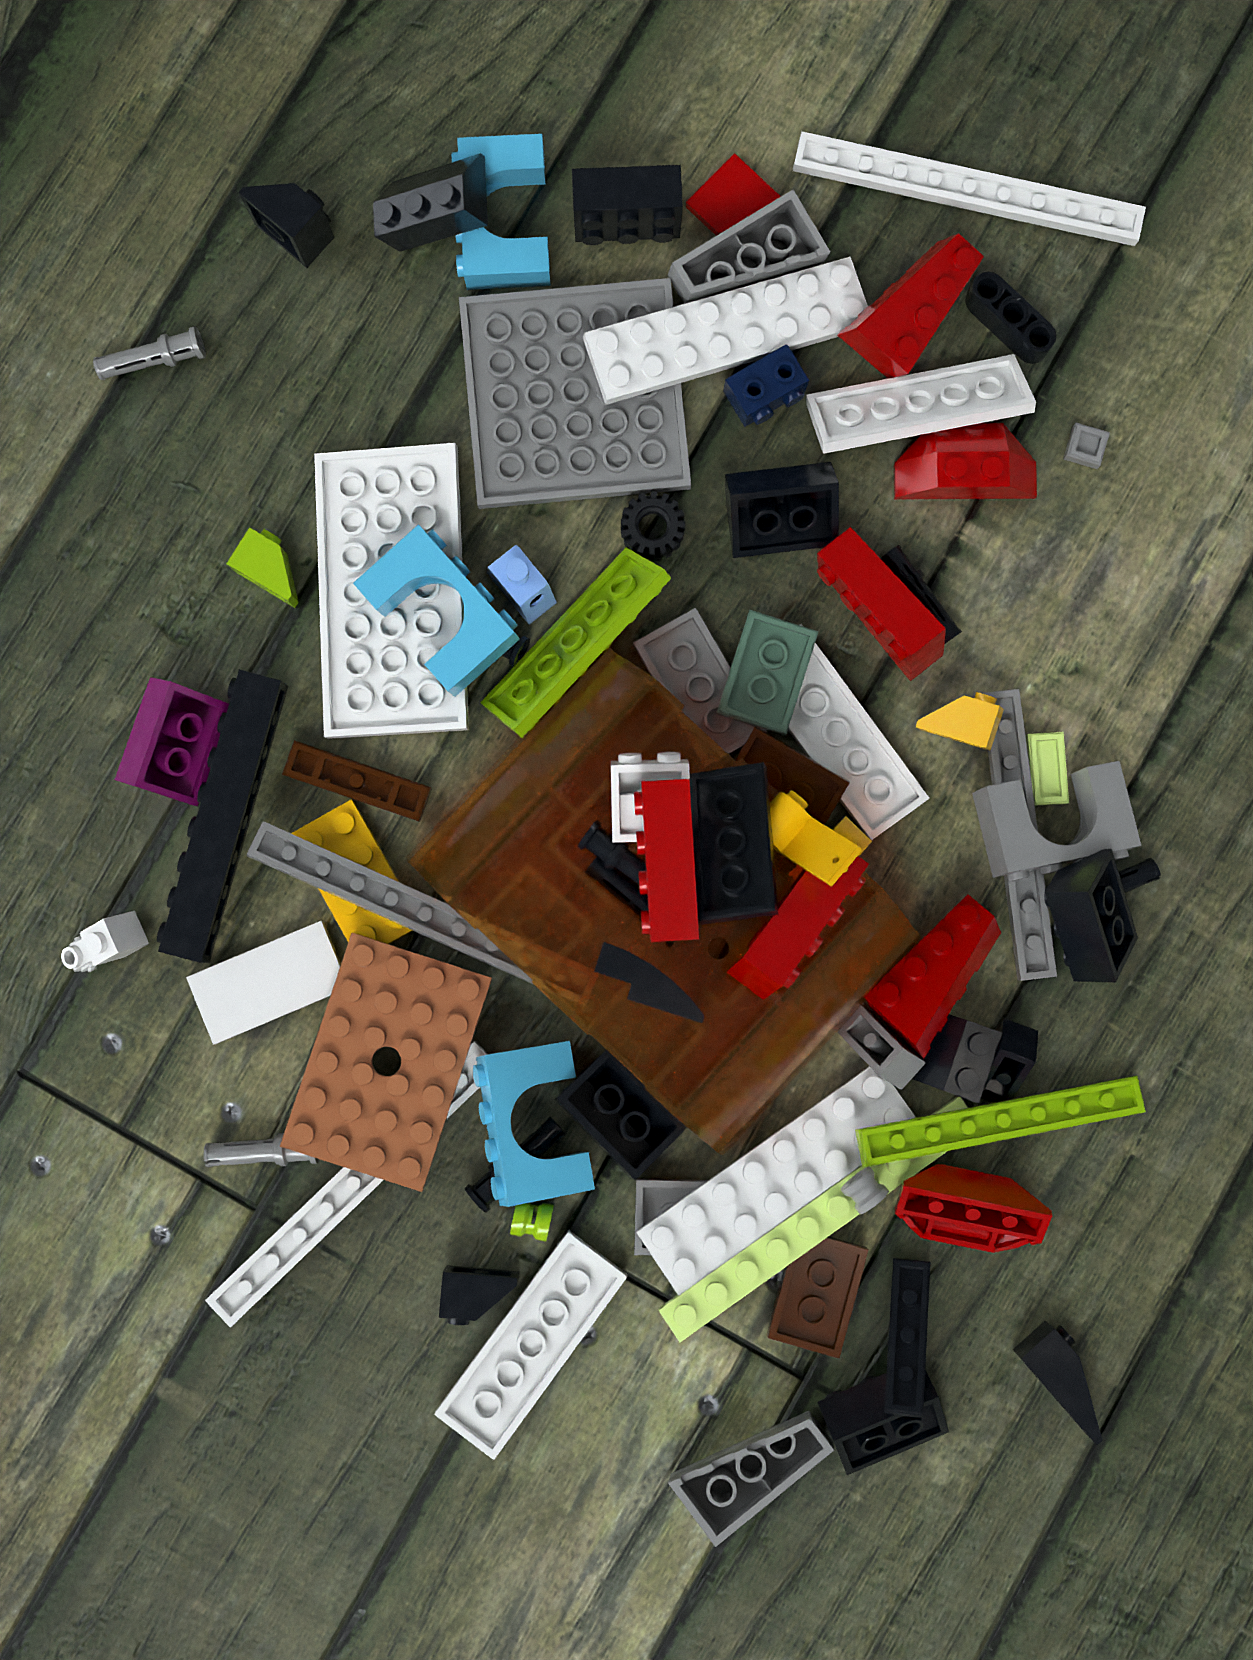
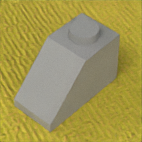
[838,1005,926,1090]

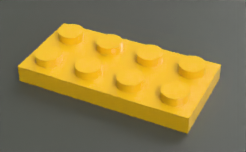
[291,799,413,945]

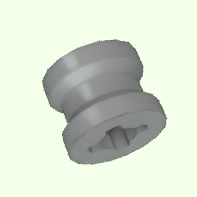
[841,1167,889,1214]

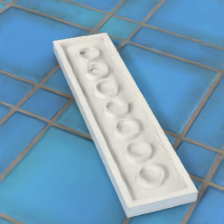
[583,257,868,405]
[636,1066,916,1296]

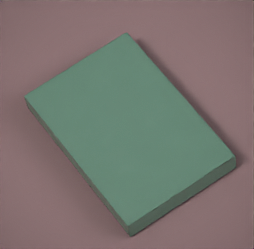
[716,610,819,736]

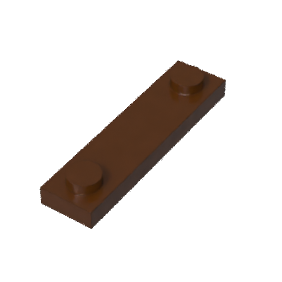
[282,740,432,822]

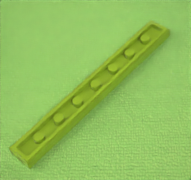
[855,1076,1146,1167]

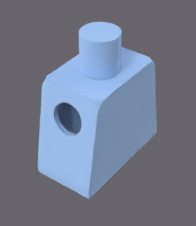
[487,545,557,625]

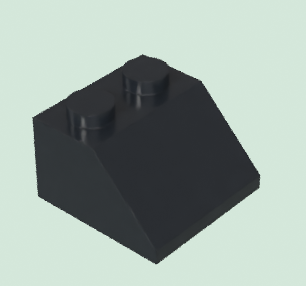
[238,183,335,268]
[911,1014,1002,1103]

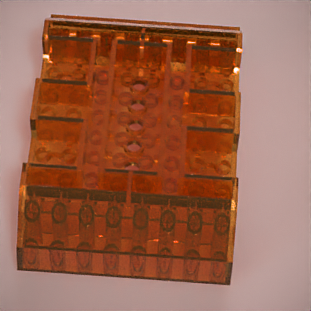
[406,648,920,1156]

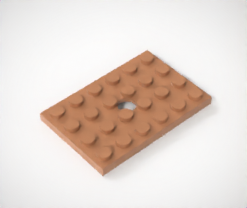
[280,933,493,1192]

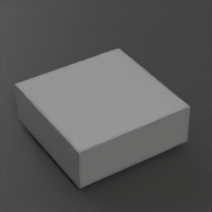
[1063,423,1110,469]

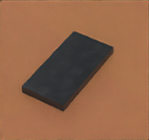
[689,762,779,925]

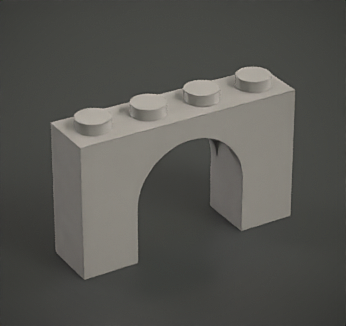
[972,761,1141,882]

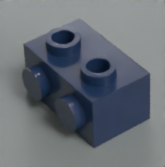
[723,344,809,427]

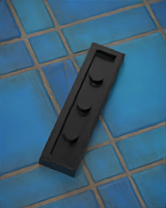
[884,1258,931,1418]

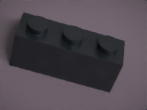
[373,153,488,252]
[725,462,839,558]
[1044,849,1138,983]
[554,1046,688,1180]
[817,1369,949,1475]

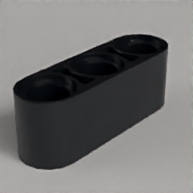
[965,271,1057,364]

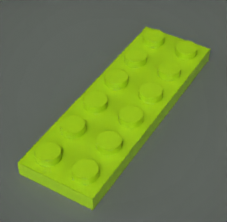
[480,547,671,738]

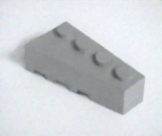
[668,190,830,304]
[668,1411,834,1547]

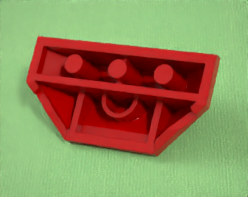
[894,423,1037,500]
[895,1164,1052,1253]

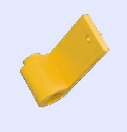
[769,790,862,887]

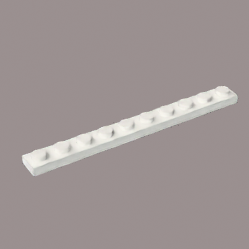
[793,131,1146,246]
[205,1041,488,1328]

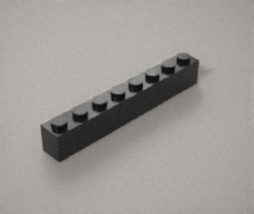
[157,669,288,963]

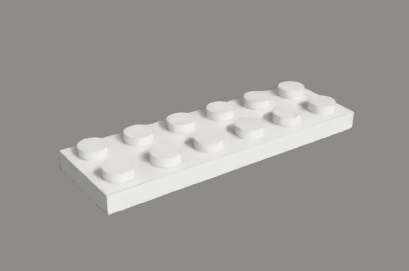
[806,354,1036,454]
[788,624,930,840]
[434,1230,627,1460]

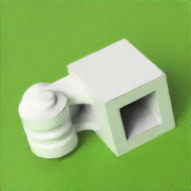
[61,910,149,972]

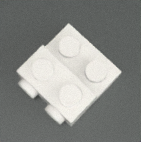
[611,752,690,842]

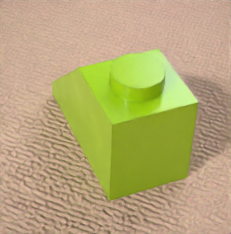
[226,527,299,608]

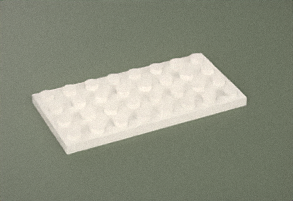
[314,443,469,739]

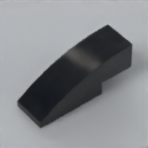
[594,942,704,1023]

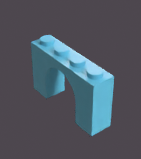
[452,134,551,290]
[353,524,520,697]
[473,1041,595,1207]

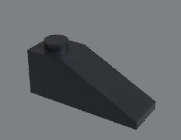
[1013,1321,1103,1445]

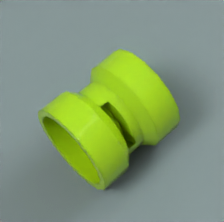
[510,1202,554,1242]

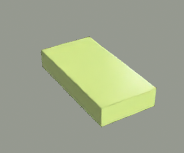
[1025,732,1069,806]

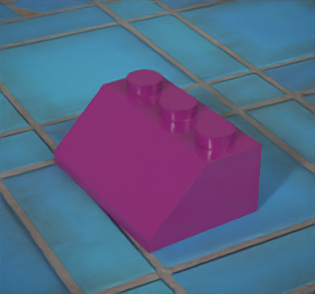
[115,677,229,807]

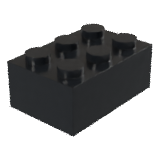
[572,165,683,245]

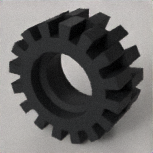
[621,491,685,562]

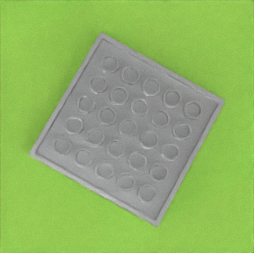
[459,278,691,509]

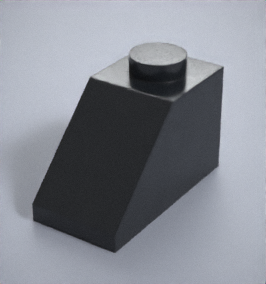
[981,1018,1038,1103]
[439,1265,520,1325]

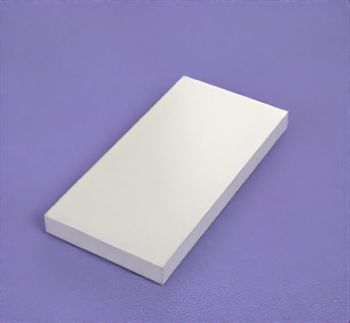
[186,921,341,1045]

